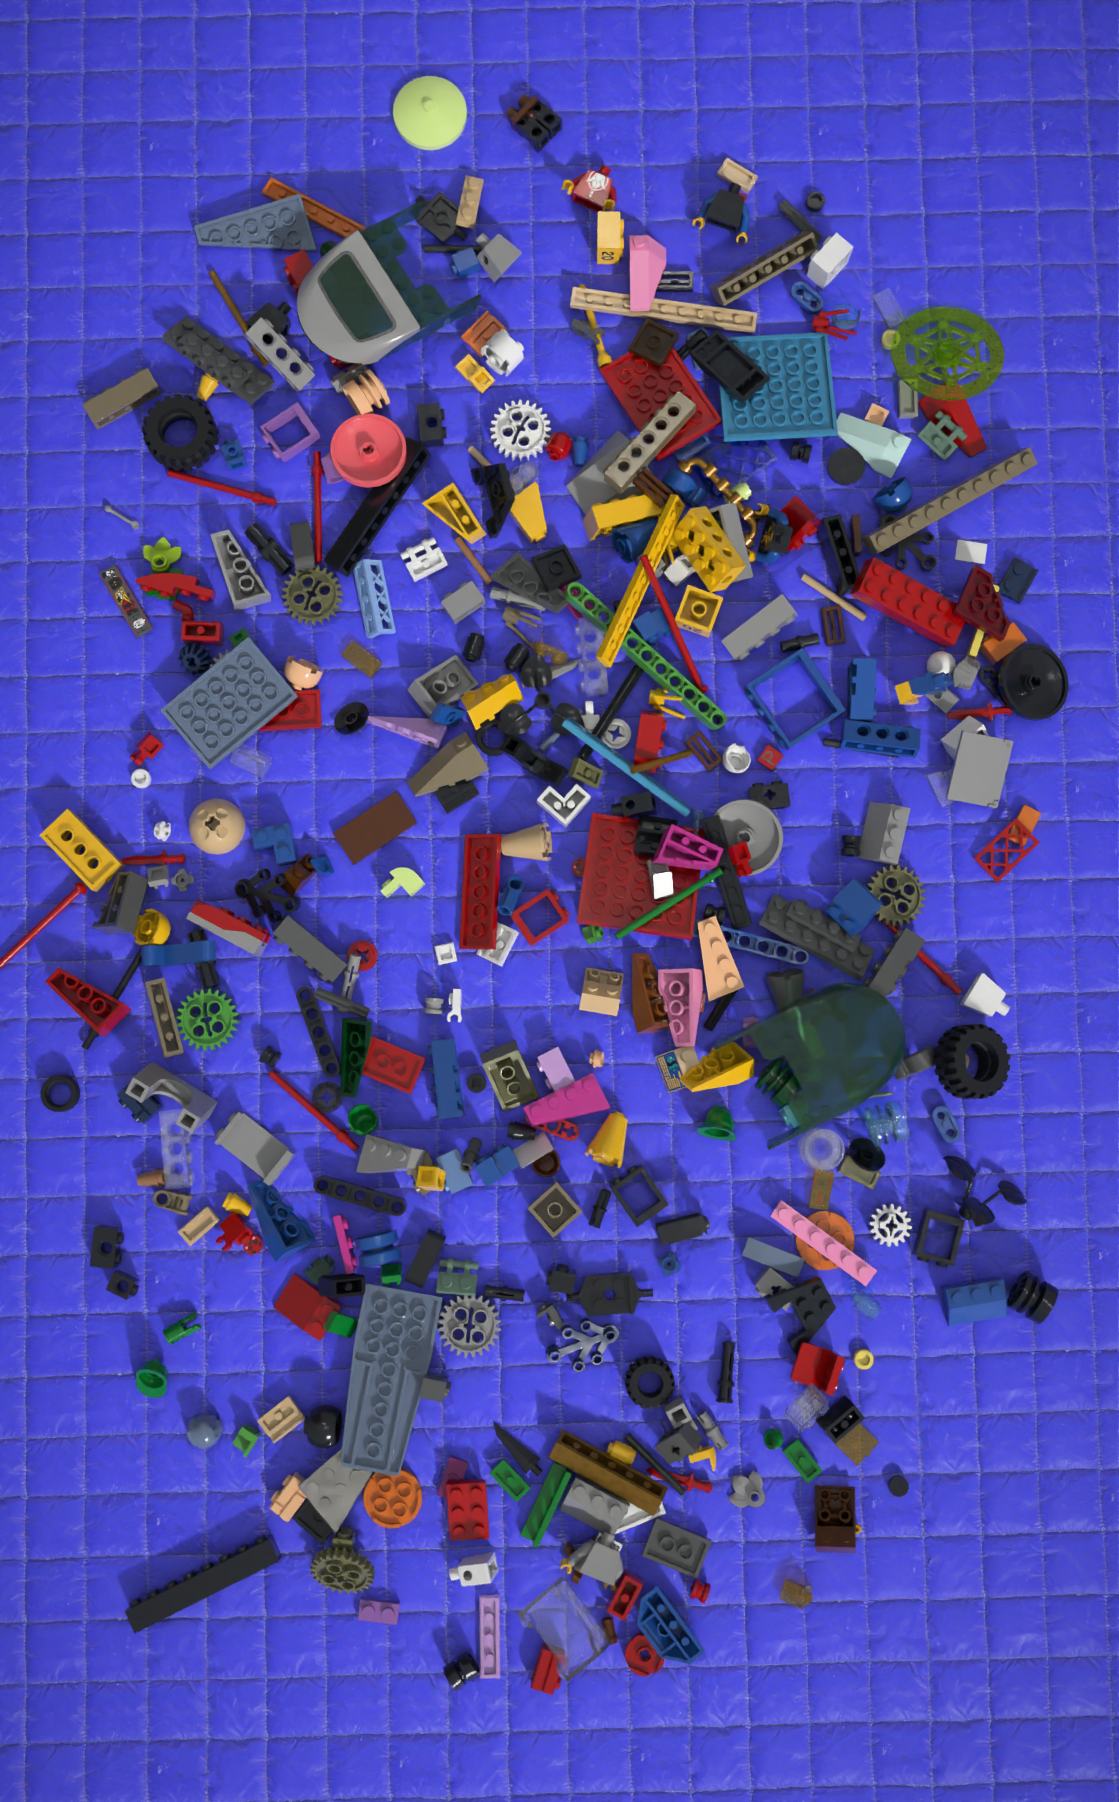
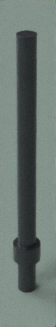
[82,948,142,1050]

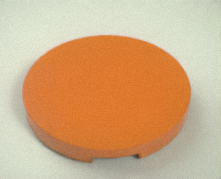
[795,1211,854,1270]
[363,1468,422,1528]

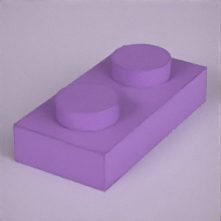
[358,1597,400,1625]

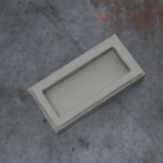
[897,380,918,419]

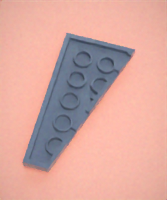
[194,194,317,251]

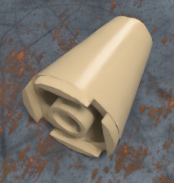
[501,823,552,861]

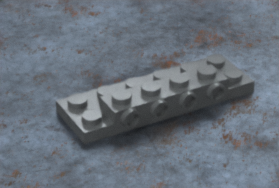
[162,316,275,405]
[758,893,875,981]

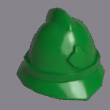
[697,1105,736,1141]

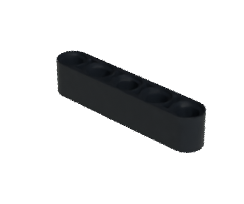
[296,987,341,1077]
[313,1175,407,1216]

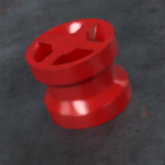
[689,1579,711,1604]

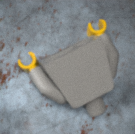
[560,1532,623,1590]

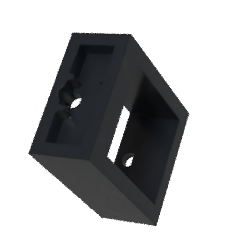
[610,1165,669,1227]
[912,1208,965,1268]

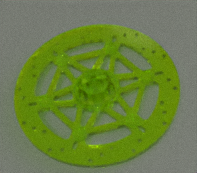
[891,307,1004,400]

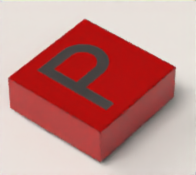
[757,745,784,771]

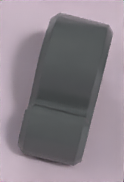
[890,1045,936,1080]

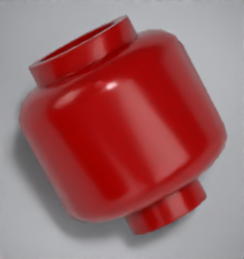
[545,432,572,461]

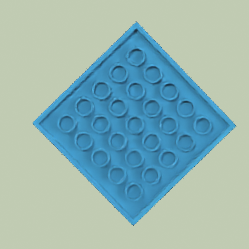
[719,332,838,442]

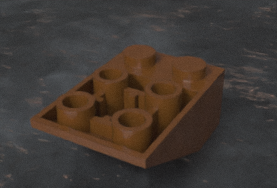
[815,1485,856,1553]

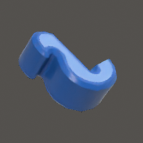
[661,468,708,508]

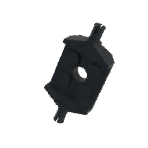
[566,1273,653,1317]

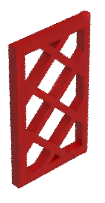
[973,818,1040,883]

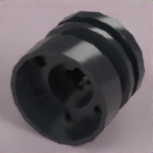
[1007,1271,1058,1324]

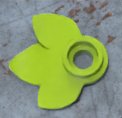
[143,537,181,572]

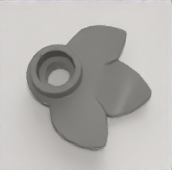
[729,1471,766,1508]

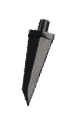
[494,1422,543,1476]

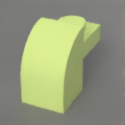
[380,867,425,898]

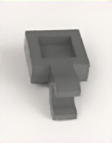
[571,318,605,344]

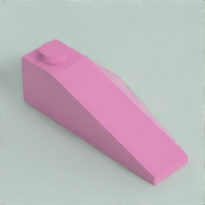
[629,235,666,311]
[658,968,703,1047]

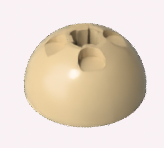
[188,798,245,855]

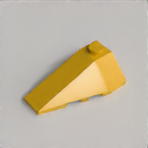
[680,1038,754,1092]

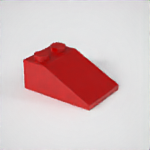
[273,1273,343,1341]

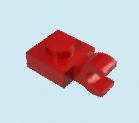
[129,732,164,766]
[727,841,752,877]

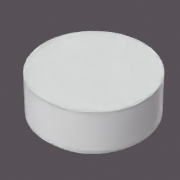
[131,769,151,789]

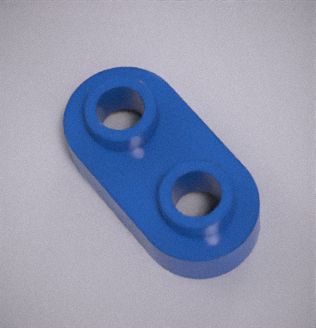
[790,281,824,314]
[931,1106,961,1143]

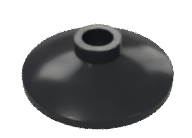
[334,702,369,735]
[849,1138,885,1172]

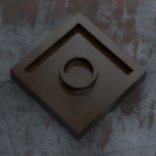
[628,318,679,368]

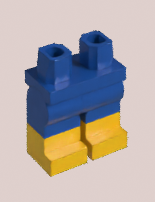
[894,672,954,705]

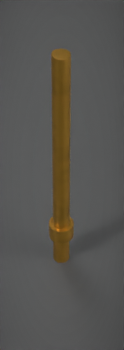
[208,270,269,367]

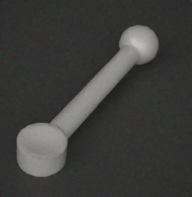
[104,505,139,529]

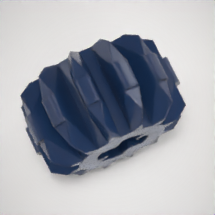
[178,641,212,675]

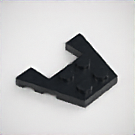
[471,463,515,539]
[764,1276,836,1355]

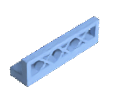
[353,559,396,638]

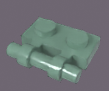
[917,411,967,461]
[436,1257,479,1296]

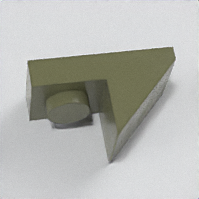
[568,757,604,789]

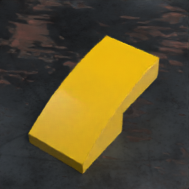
[455,354,495,394]

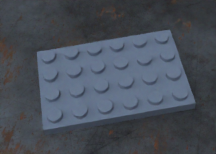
[160,637,299,770]

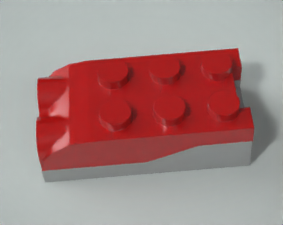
[186,900,271,957]

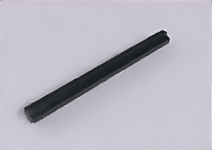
[578,665,644,761]

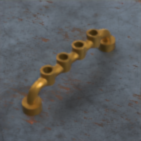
[677,457,758,547]

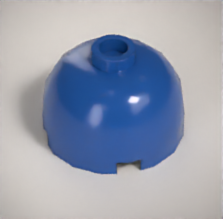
[874,477,913,513]

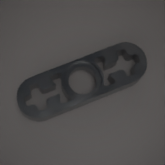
[978,666,1013,712]

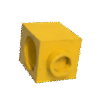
[416,1166,446,1191]

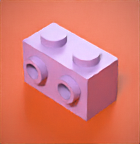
[536,1047,575,1092]

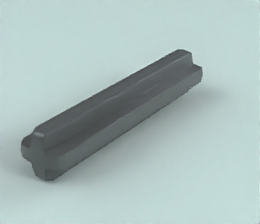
[779,199,823,244]
[314,988,370,1018]

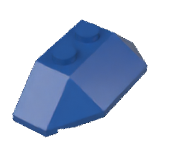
[637,1585,705,1664]

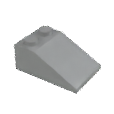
[407,655,479,720]

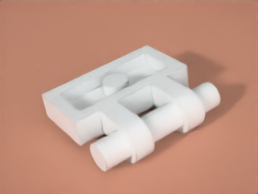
[400,537,448,582]

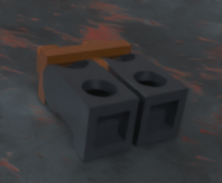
[506,94,562,153]

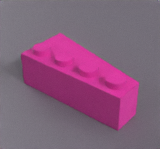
[522,1073,611,1127]

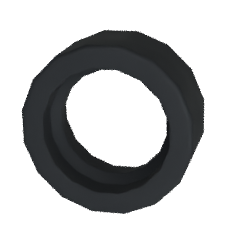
[476,719,509,756]
[40,1075,80,1112]

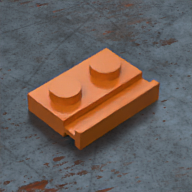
[461,311,507,357]

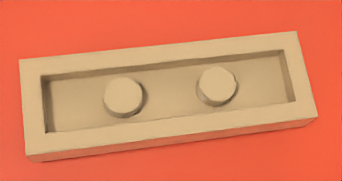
[456,175,484,229]

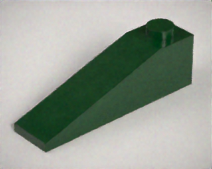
[340,1017,373,1097]

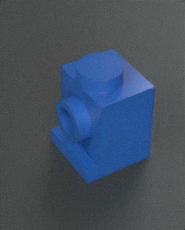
[221,439,248,471]

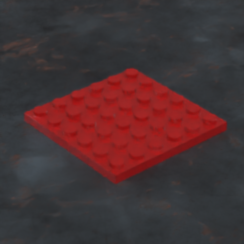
[576,813,705,940]

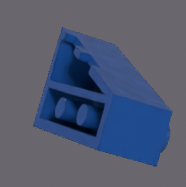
[847,658,877,722]

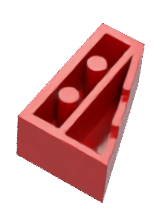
[633,709,667,773]

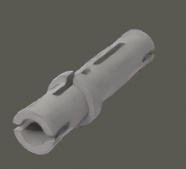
[490,586,546,612]
[337,953,362,1013]

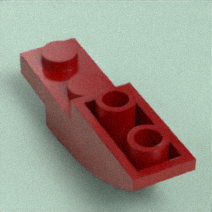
[135,573,216,602]

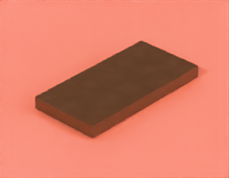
[333,791,417,865]

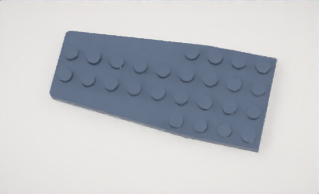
[340,1284,443,1476]

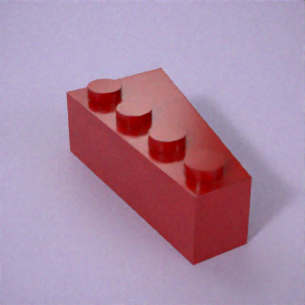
[44,968,132,1037]

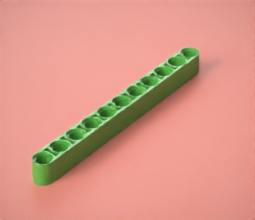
[564,582,727,731]

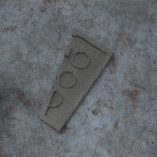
[490,552,570,614]

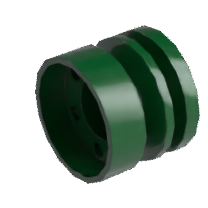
[754,1056,806,1108]

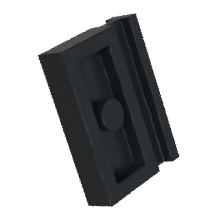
[433,779,480,814]

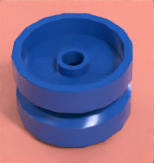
[354,1230,402,1267]

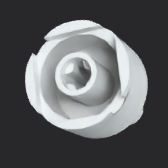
[481,329,524,376]

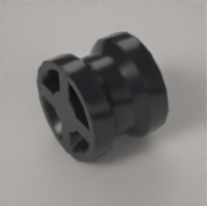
[259,1045,282,1069]
[467,1073,487,1093]

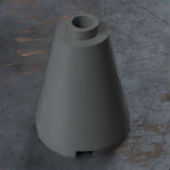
[766,969,805,1023]

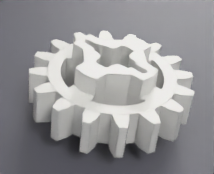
[868,1204,912,1247]

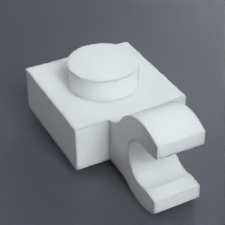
[582,701,600,733]
[447,989,462,1022]

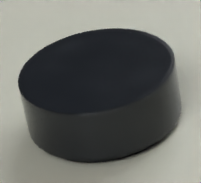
[806,191,825,212]
[888,1475,909,1497]

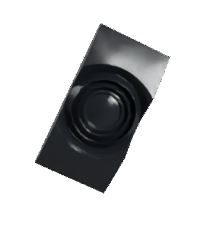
[690,330,770,403]

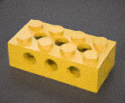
[672,506,746,593]
[39,809,125,892]

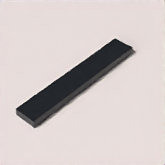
[700,814,753,930]

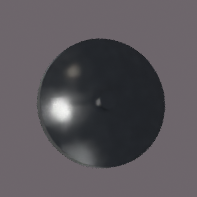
[999,644,1069,721]

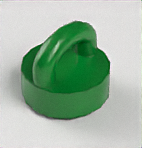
[764,1428,783,1450]

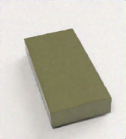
[837,1154,881,1190]

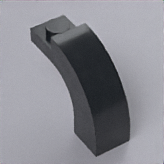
[500,734,568,787]

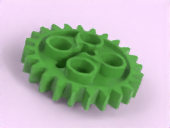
[176,988,240,1051]

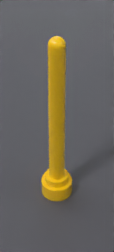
[579,284,612,369]

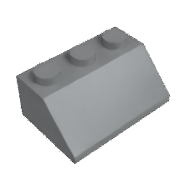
[856,802,911,867]
[560,1474,630,1536]

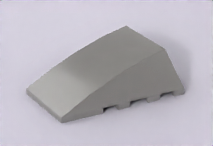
[566,430,658,516]

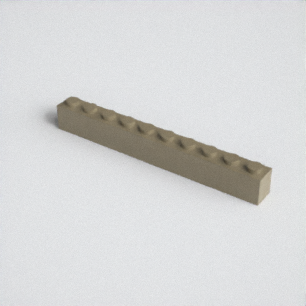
[862,447,1038,554]

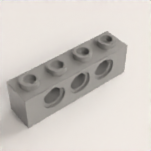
[243,317,315,392]

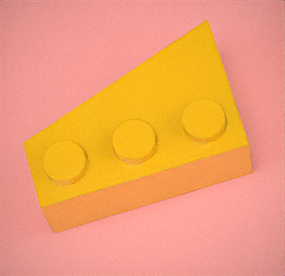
[460,673,524,730]

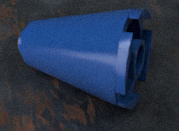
[611,518,658,563]

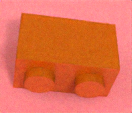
[979,622,1027,666]

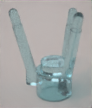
[685,809,708,840]

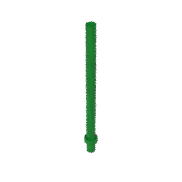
[614,867,723,940]

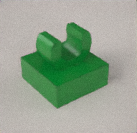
[228,627,254,647]
[381,1263,402,1287]

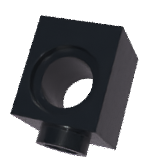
[105,1270,140,1300]

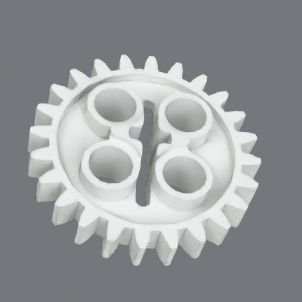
[490,399,551,462]

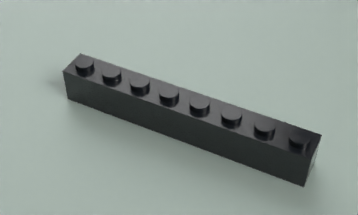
[323,437,431,577]
[125,1534,282,1633]

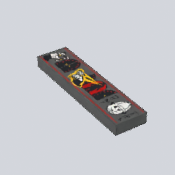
[99,564,154,639]

